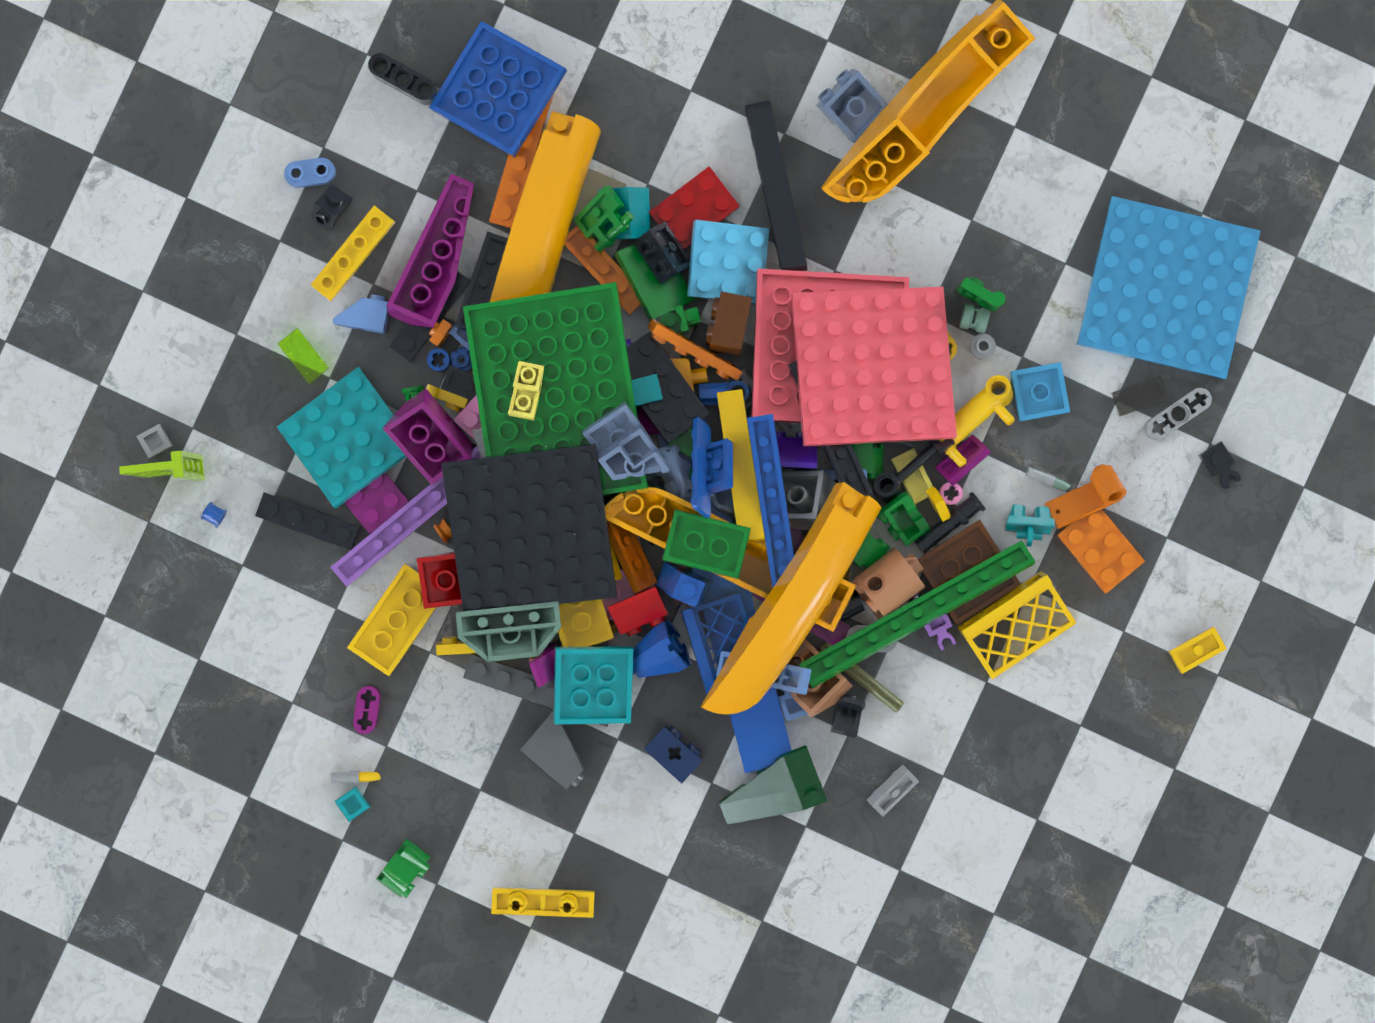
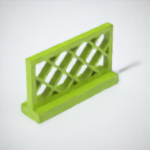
[119,451,205,481]

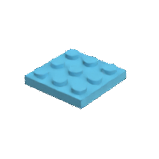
[687,220,769,304]

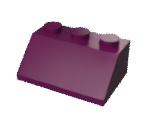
[383,389,474,485]

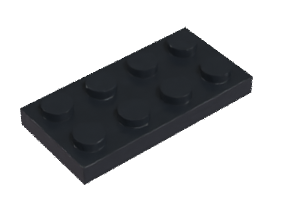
[627,331,709,445]

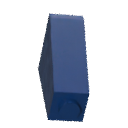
[655,561,712,607]

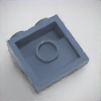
[816,69,888,143]

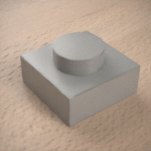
[136,424,173,459]

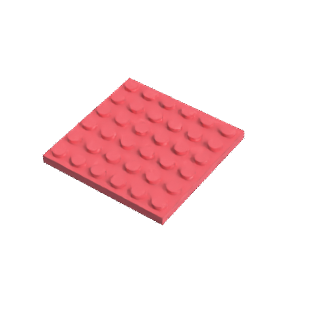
[752,269,909,423]
[791,287,957,446]

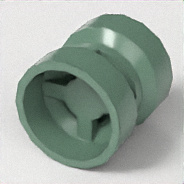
[959,303,990,334]

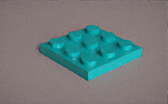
[553,646,633,724]

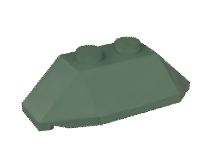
[456,601,561,662]

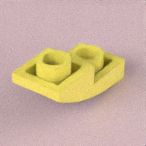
[508,361,544,421]

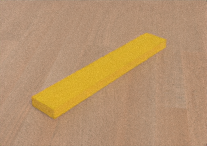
[717,389,765,542]

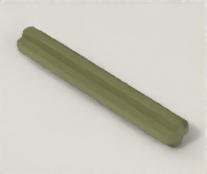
[819,642,904,712]

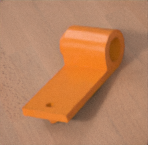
[1044,464,1127,529]

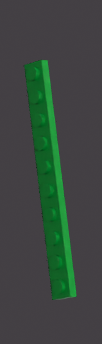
[799,540,1035,688]

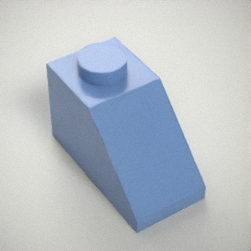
[333,294,389,334]

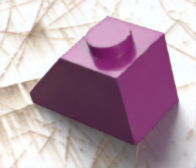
[529,640,560,687]

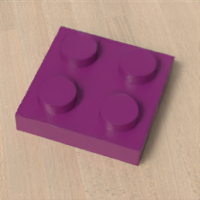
[344,472,409,534]

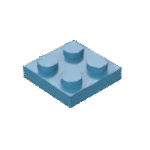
[1010,362,1070,422]

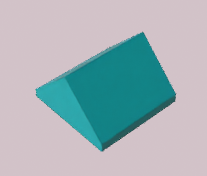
[598,187,650,240]

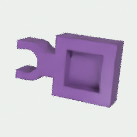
[924,614,956,651]

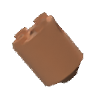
[850,548,925,620]

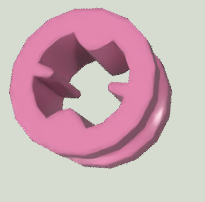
[939,482,963,505]

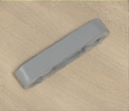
[1145,388,1212,440]

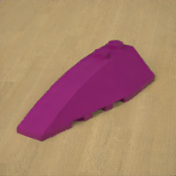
[386,174,474,328]

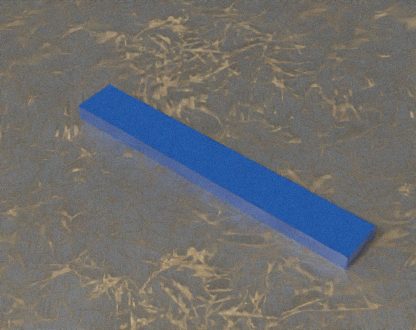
[657,418,792,773]

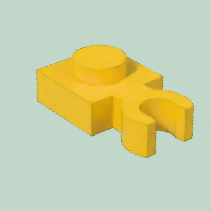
[426,384,470,412]

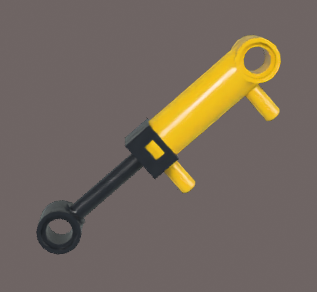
[874,375,1015,504]

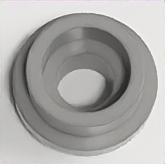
[970,334,996,359]

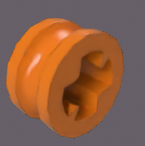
[433,518,452,544]

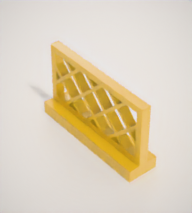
[957,571,1076,679]

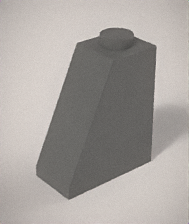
[520,710,584,790]

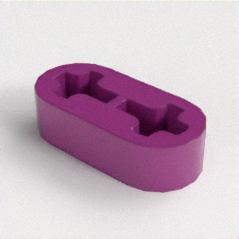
[353,685,381,734]

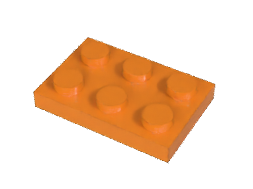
[1056,509,1145,594]

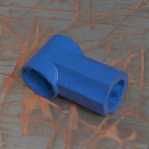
[699,381,749,406]

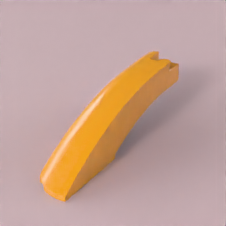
[821,0,1036,203]

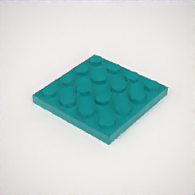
[277,367,407,509]

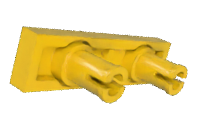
[311,205,395,302]
[491,887,595,918]

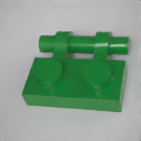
[573,186,634,253]

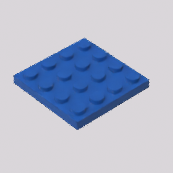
[429,21,567,158]

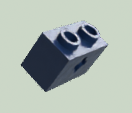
[644,725,702,784]

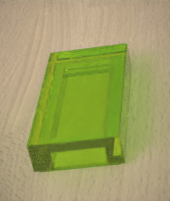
[277,328,330,384]

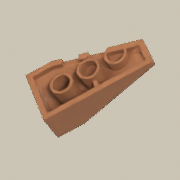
[788,639,852,717]

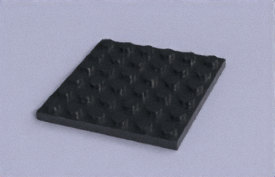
[441,443,617,611]

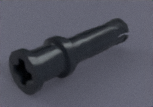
[914,492,986,554]

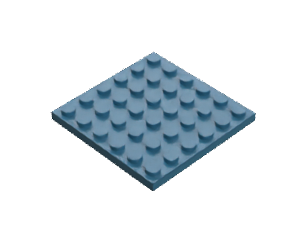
[1076,196,1260,379]

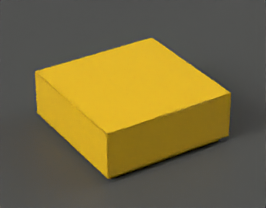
[925,487,951,522]

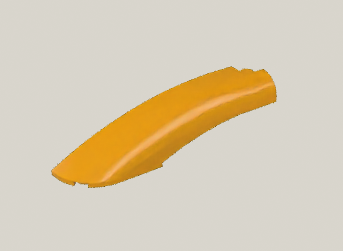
[490,111,601,302]
[701,482,881,714]
[605,487,856,632]

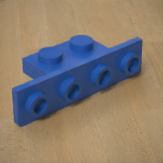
[691,417,733,518]

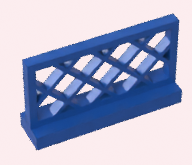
[681,593,770,695]

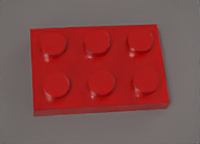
[649,166,740,250]

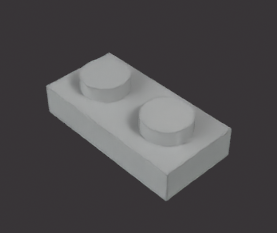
[867,764,919,817]

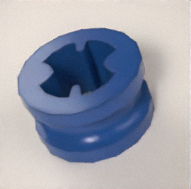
[427,348,451,372]

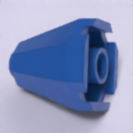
[632,619,692,678]

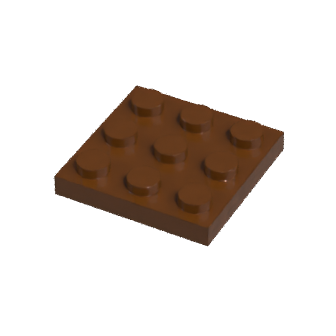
[917,520,1021,625]

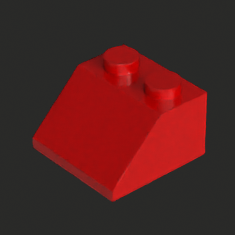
[608,585,668,637]

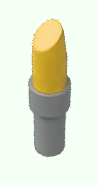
[331,771,381,783]

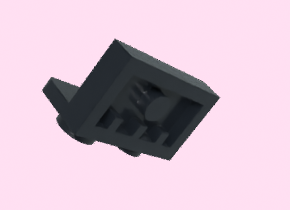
[634,222,690,284]

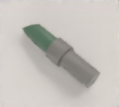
[1025,467,1073,492]

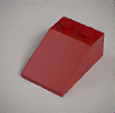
[416,552,462,609]

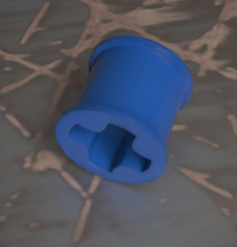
[201,502,227,528]

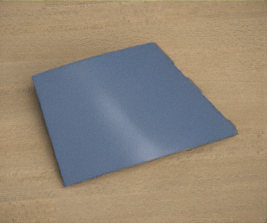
[582,402,670,480]

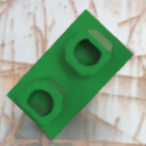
[660,305,701,336]

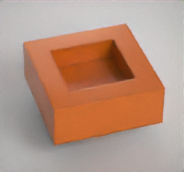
[429,319,453,348]

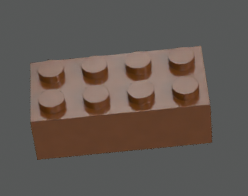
[706,291,752,358]

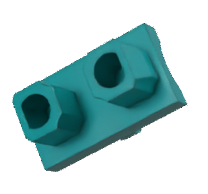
[1005,504,1055,547]

